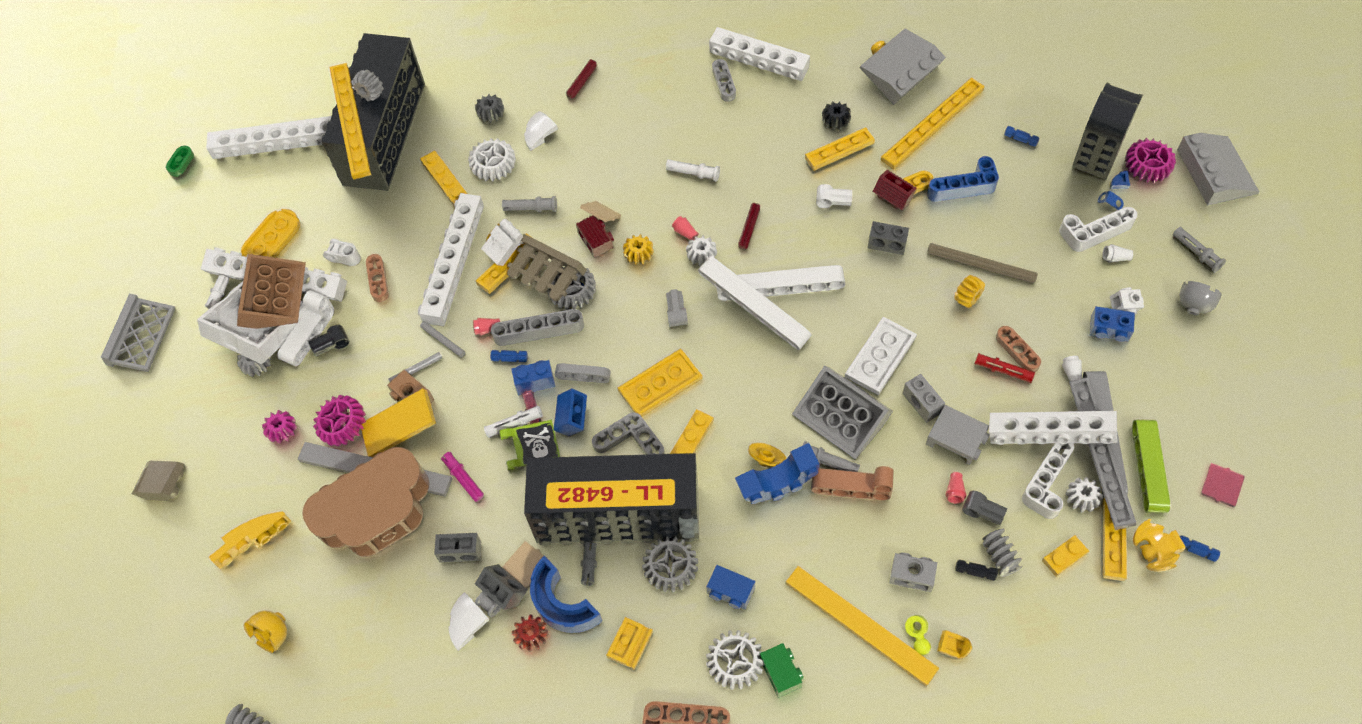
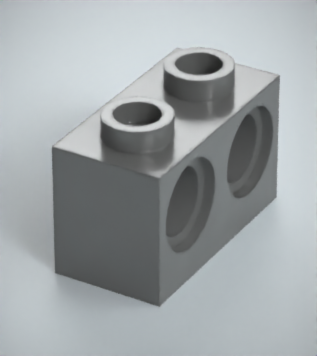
[868,221,909,255]
[434,533,481,562]
[475,564,527,610]

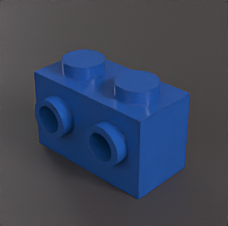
[1089,306,1135,342]
[511,360,556,396]
[554,388,587,437]
[706,565,756,610]

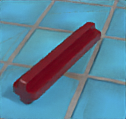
[566,59,597,99]
[738,203,760,250]

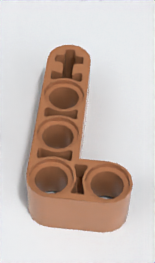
[811,466,894,500]
[642,701,730,724]

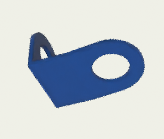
[1098,191,1124,210]

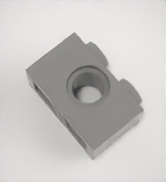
[902,374,945,423]
[889,552,938,593]

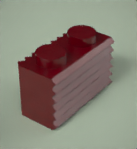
[872,170,917,211]
[576,215,614,258]

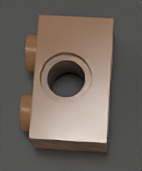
[387,370,434,403]

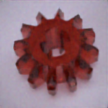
[512,614,549,652]

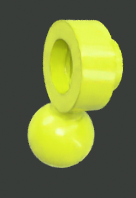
[905,615,931,655]

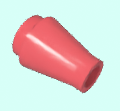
[672,216,699,240]
[473,318,500,336]
[946,472,967,504]

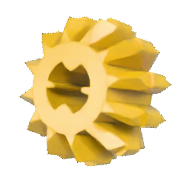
[623,234,654,265]
[954,275,985,308]

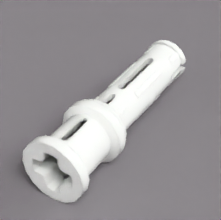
[666,159,720,182]

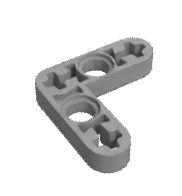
[592,412,664,454]

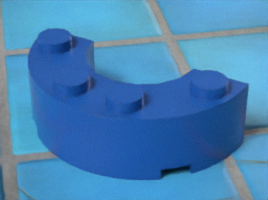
[735,443,820,504]
[530,556,602,633]

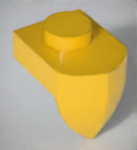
[937,630,973,659]

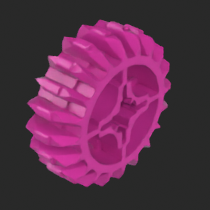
[1125,138,1176,183]
[313,394,366,447]

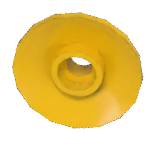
[748,443,786,467]

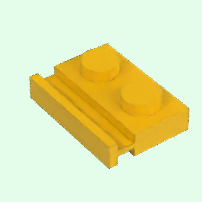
[606,617,653,670]

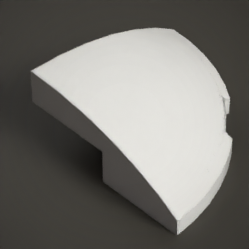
[524,111,558,151]
[449,592,489,651]

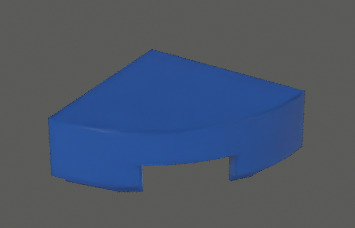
[1110,171,1130,189]

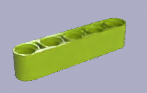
[1132,420,1170,513]

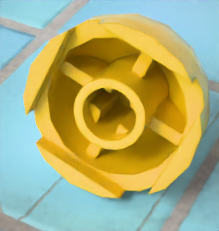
[243,611,288,653]

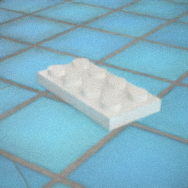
[845,317,917,395]

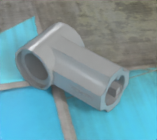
[666,289,688,327]

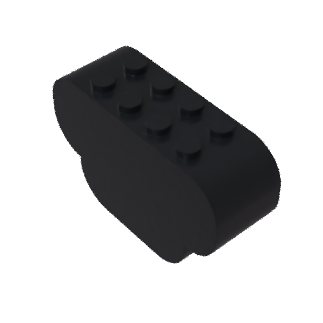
[1072,82,1143,180]

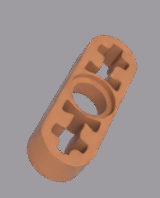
[366,254,389,302]
[996,326,1041,372]

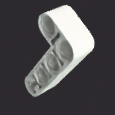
[1059,207,1137,252]
[278,290,334,366]
[1022,443,1074,519]

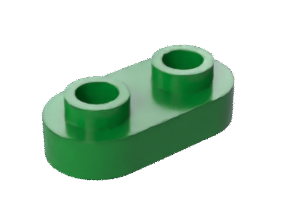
[166,145,194,176]

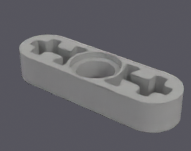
[712,59,736,102]
[555,363,611,383]

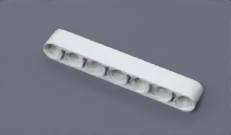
[698,256,812,350]
[717,265,846,301]

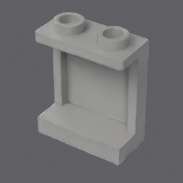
[926,405,990,465]

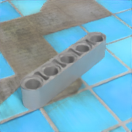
[491,309,584,346]

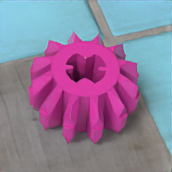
[262,410,297,444]

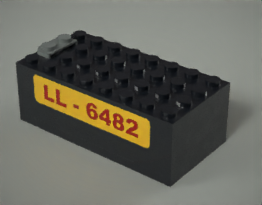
[524,453,699,546]

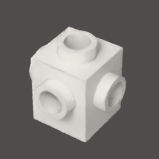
[1110,287,1144,315]

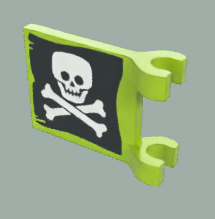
[499,420,560,471]

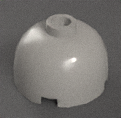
[1179,281,1222,316]

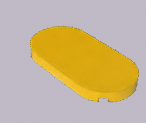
[241,209,300,258]

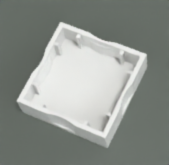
[197,281,306,364]

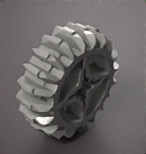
[547,266,596,310]
[642,536,698,593]

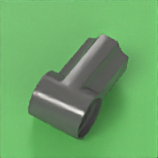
[962,490,1008,525]

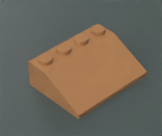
[237,254,306,329]

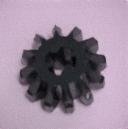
[822,101,851,131]

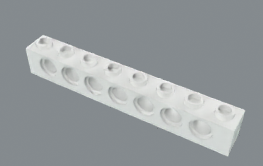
[206,116,332,159]
[418,193,484,326]
[201,247,347,302]

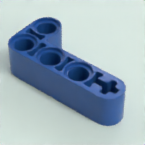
[927,156,999,202]

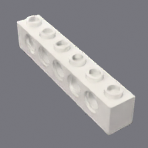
[709,27,810,81]
[989,411,1118,445]

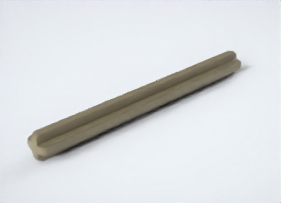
[928,243,1038,283]

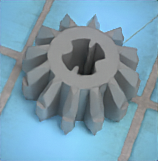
[351,69,384,101]
[237,355,271,377]

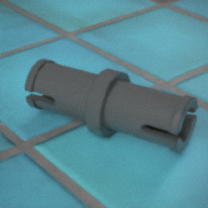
[580,542,597,586]

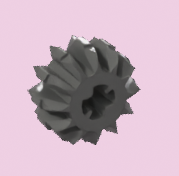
[475,94,505,123]

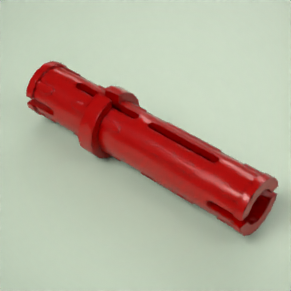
[974,353,1035,383]

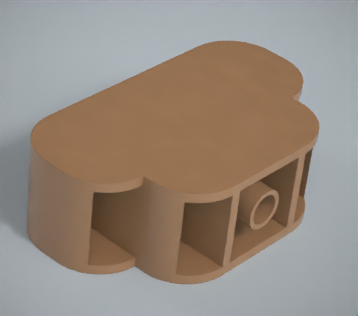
[302,447,429,557]

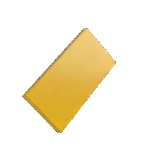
[617,348,703,417]
[361,389,436,458]

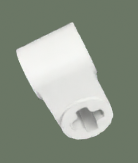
[323,239,361,266]

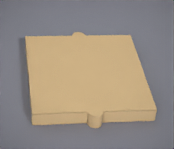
[580,201,621,222]
[502,541,551,589]

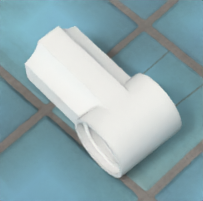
[816,184,852,208]

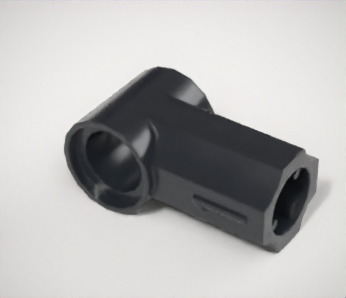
[308,324,350,356]

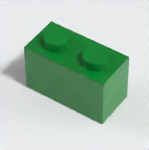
[760,643,804,698]

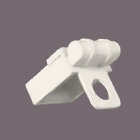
[481,219,524,266]

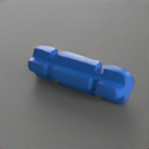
[1004,126,1039,147]
[490,350,528,362]
[1180,535,1220,562]

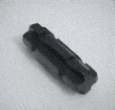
[955,559,998,581]

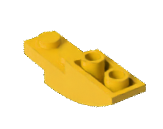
[209,511,291,569]

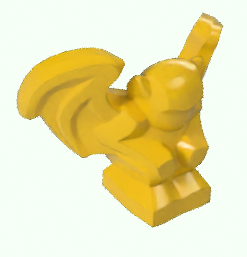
[1133,519,1186,572]

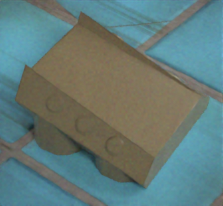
[131,460,185,501]

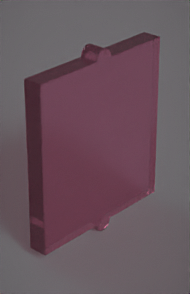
[1201,463,1245,507]

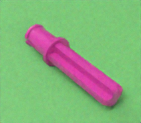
[441,452,484,502]

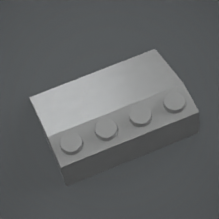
[859,28,946,105]
[1177,133,1259,206]
[792,365,893,459]

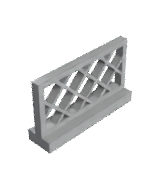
[101,293,176,372]

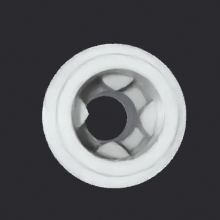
[1103,244,1133,263]
[1062,356,1082,381]

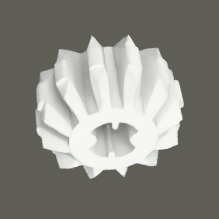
[686,235,717,266]
[1066,477,1103,513]

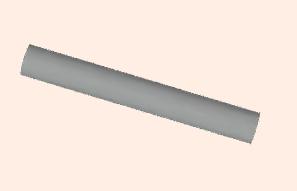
[420,321,466,358]
[388,352,442,382]

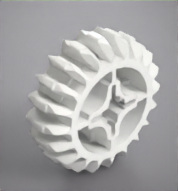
[468,138,516,182]
[706,630,764,690]

